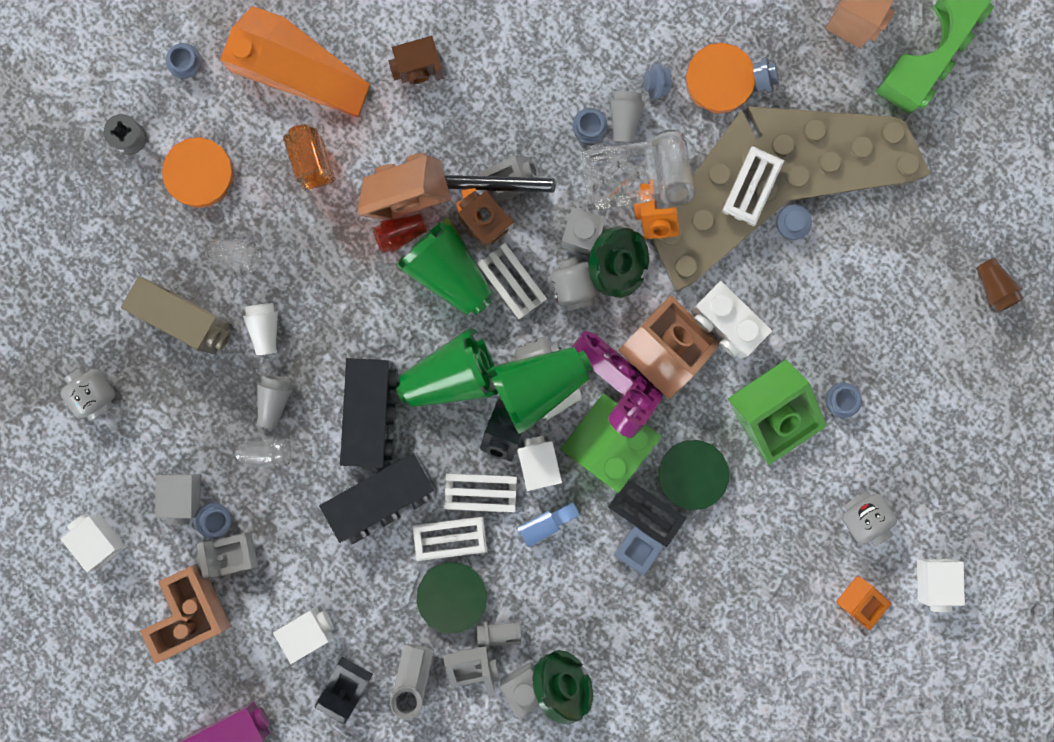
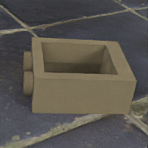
[121,276,232,354]

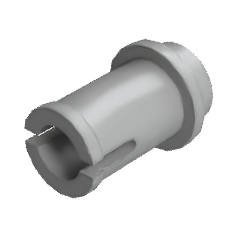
[477,621,521,650]

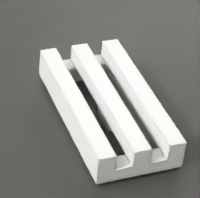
[722,146,784,227]
[477,243,547,320]
[444,473,517,512]
[413,516,487,561]

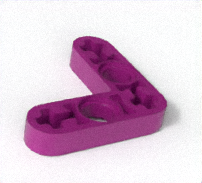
[572,331,663,438]

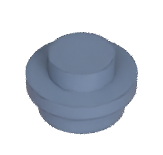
[166,43,202,79]
[753,57,779,93]
[643,63,672,99]
[572,108,607,143]
[776,205,812,240]
[826,382,862,418]
[195,503,231,539]

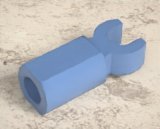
[518,501,579,547]

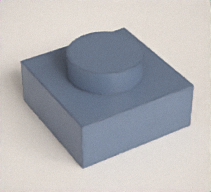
[613,525,664,576]

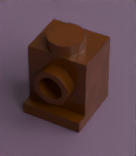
[388,36,444,85]
[458,190,514,251]

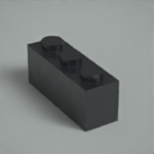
[340,358,398,468]
[319,452,436,545]

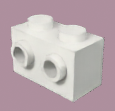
[691,281,772,359]

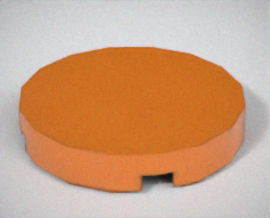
[685,43,755,114]
[162,137,234,208]

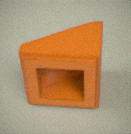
[836,576,892,631]

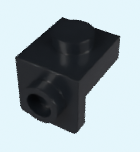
[480,399,522,461]
[314,657,373,724]

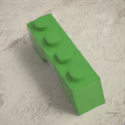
[875,0,994,115]

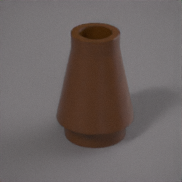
[976,258,1024,312]

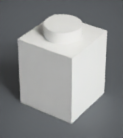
[517,436,562,491]
[61,514,126,573]
[917,559,965,612]
[273,606,334,664]

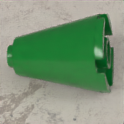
[395,217,492,315]
[396,328,498,407]
[487,347,593,434]

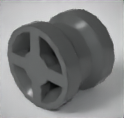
[103,114,147,155]

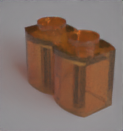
[283,124,336,190]

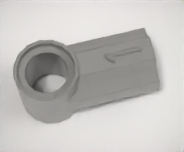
[390,643,434,720]

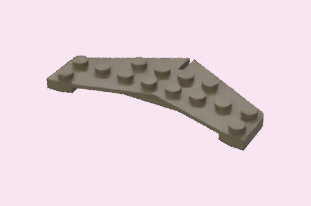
[652,106,931,292]

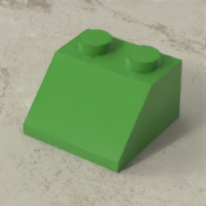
[727,359,827,465]
[560,394,662,493]

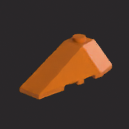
[220,6,371,118]

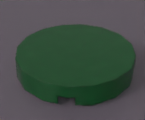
[588,226,649,298]
[658,440,729,510]
[416,561,487,634]
[532,650,593,725]

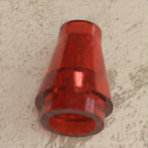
[372,213,427,254]

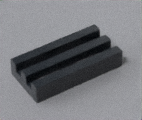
[607,479,687,547]

